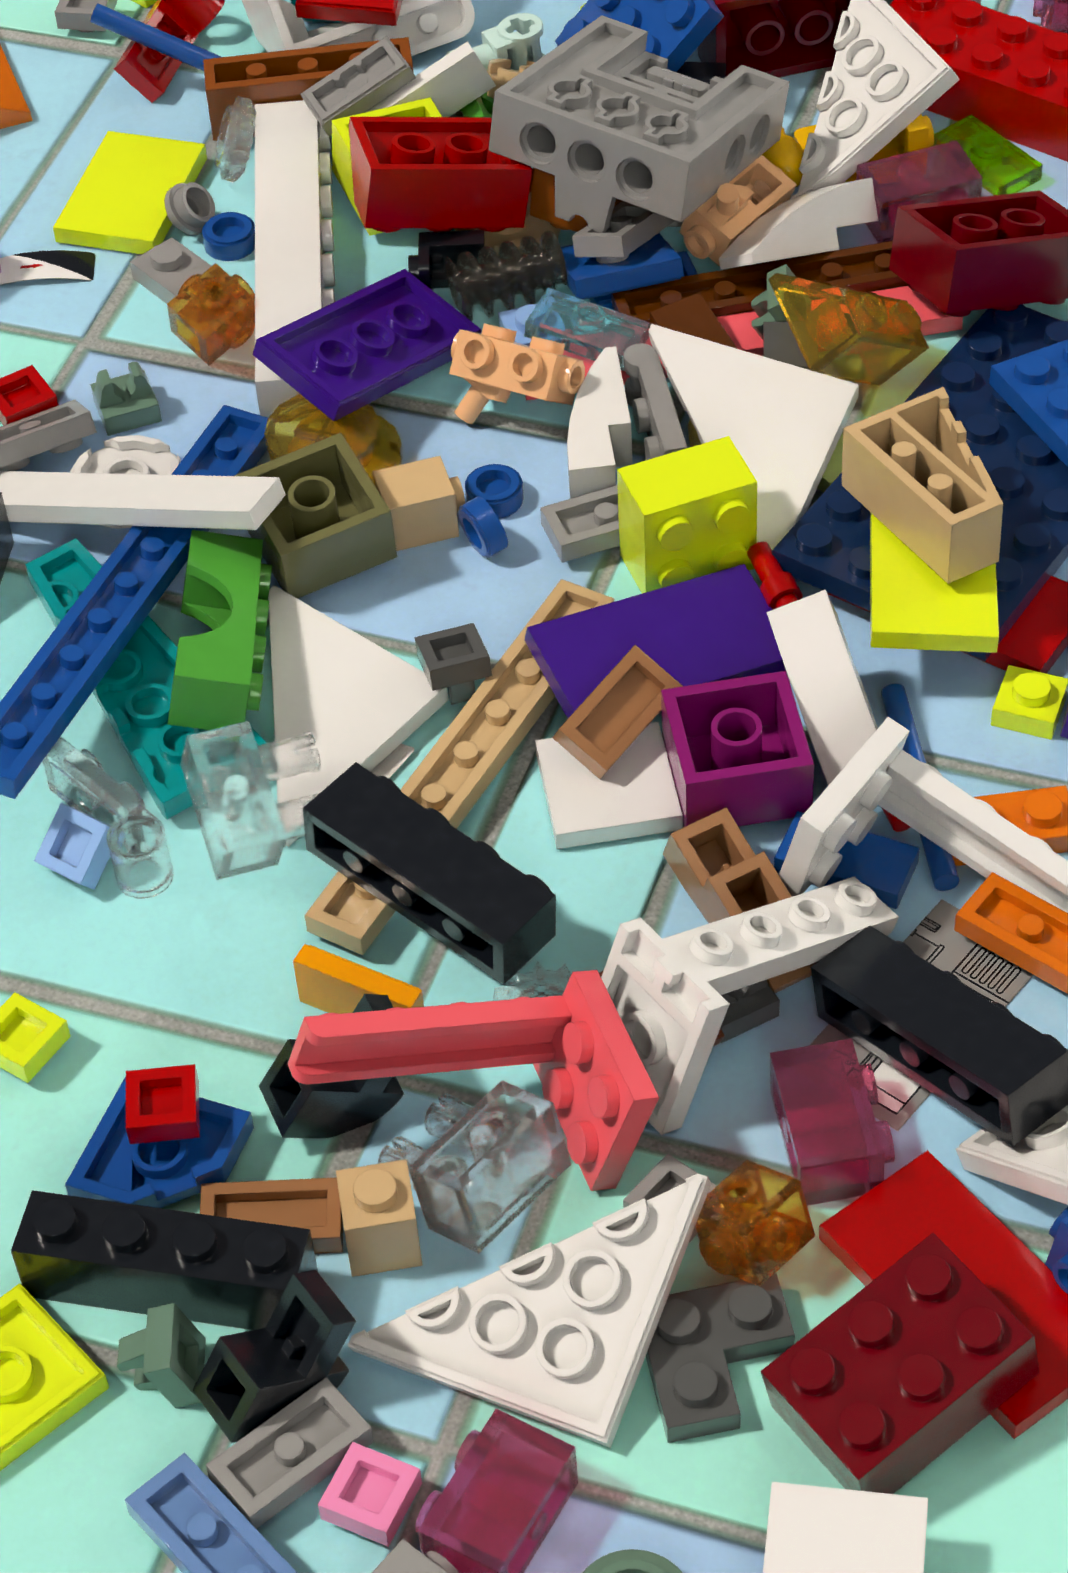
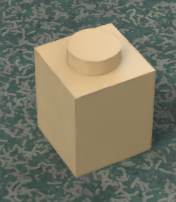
[372,456,465,551]
[336,1159,422,1277]

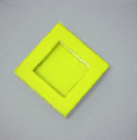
[991,665,1068,740]
[0,992,71,1083]

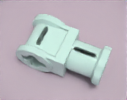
[445,13,545,71]

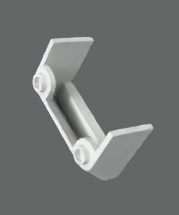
[242,0,475,57]

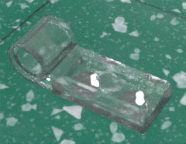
[43,736,174,899]

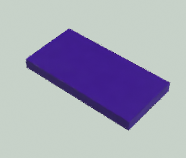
[252,269,482,421]
[524,564,786,718]

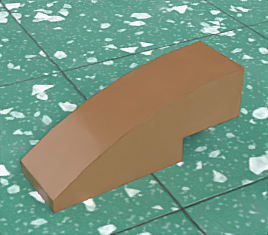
[663,807,817,993]

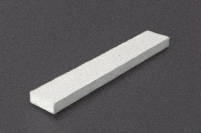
[0,471,286,530]

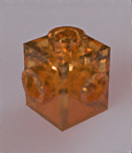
[167,263,255,366]
[695,1160,815,1287]

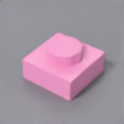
[318,1442,422,1547]

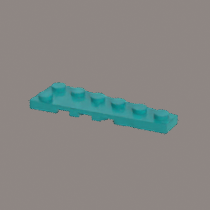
[25,538,271,820]

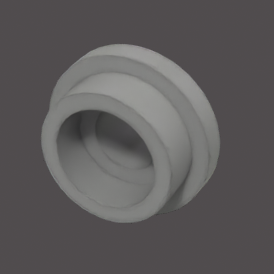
[164,182,215,235]

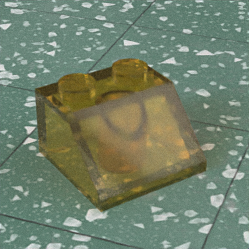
[768,273,929,386]

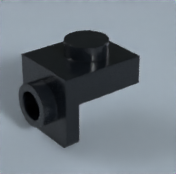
[408,229,487,291]

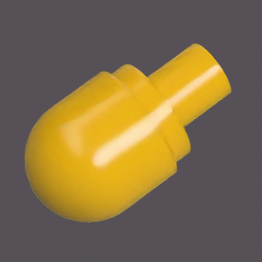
[762,127,803,188]

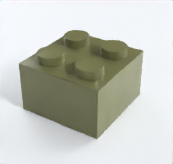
[234,433,397,599]

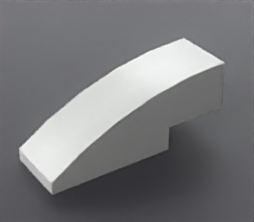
[719,177,878,270]
[567,346,633,499]
[767,590,878,785]

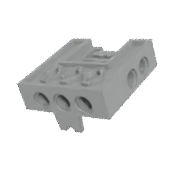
[489,15,790,233]

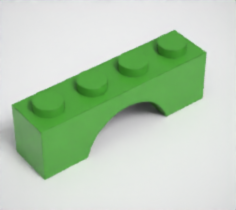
[168,530,272,735]

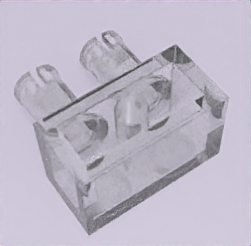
[180,721,321,880]
[378,1080,572,1253]

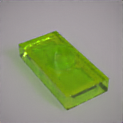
[931,114,1043,195]

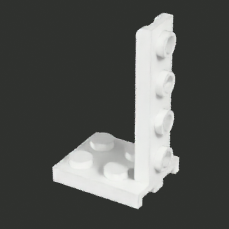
[779,717,1068,913]
[601,876,899,1135]

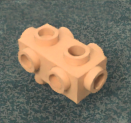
[679,155,797,266]
[449,323,585,424]

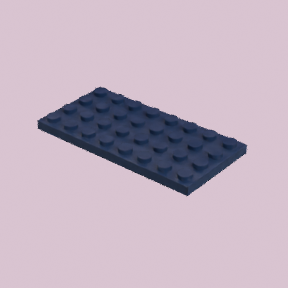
[772,304,1068,661]

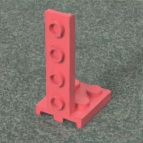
[288,970,659,1191]

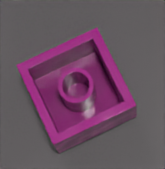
[661,671,814,827]

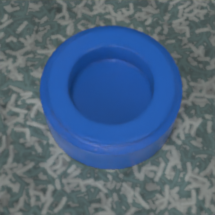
[202,212,255,261]
[465,464,524,519]
[458,496,508,558]

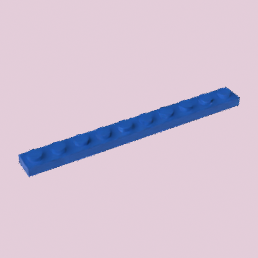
[0,405,276,799]

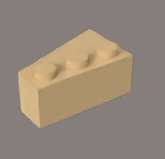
[842,387,1003,584]

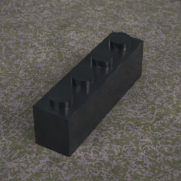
[302,762,556,985]
[811,926,1068,1147]
[11,1190,318,1330]

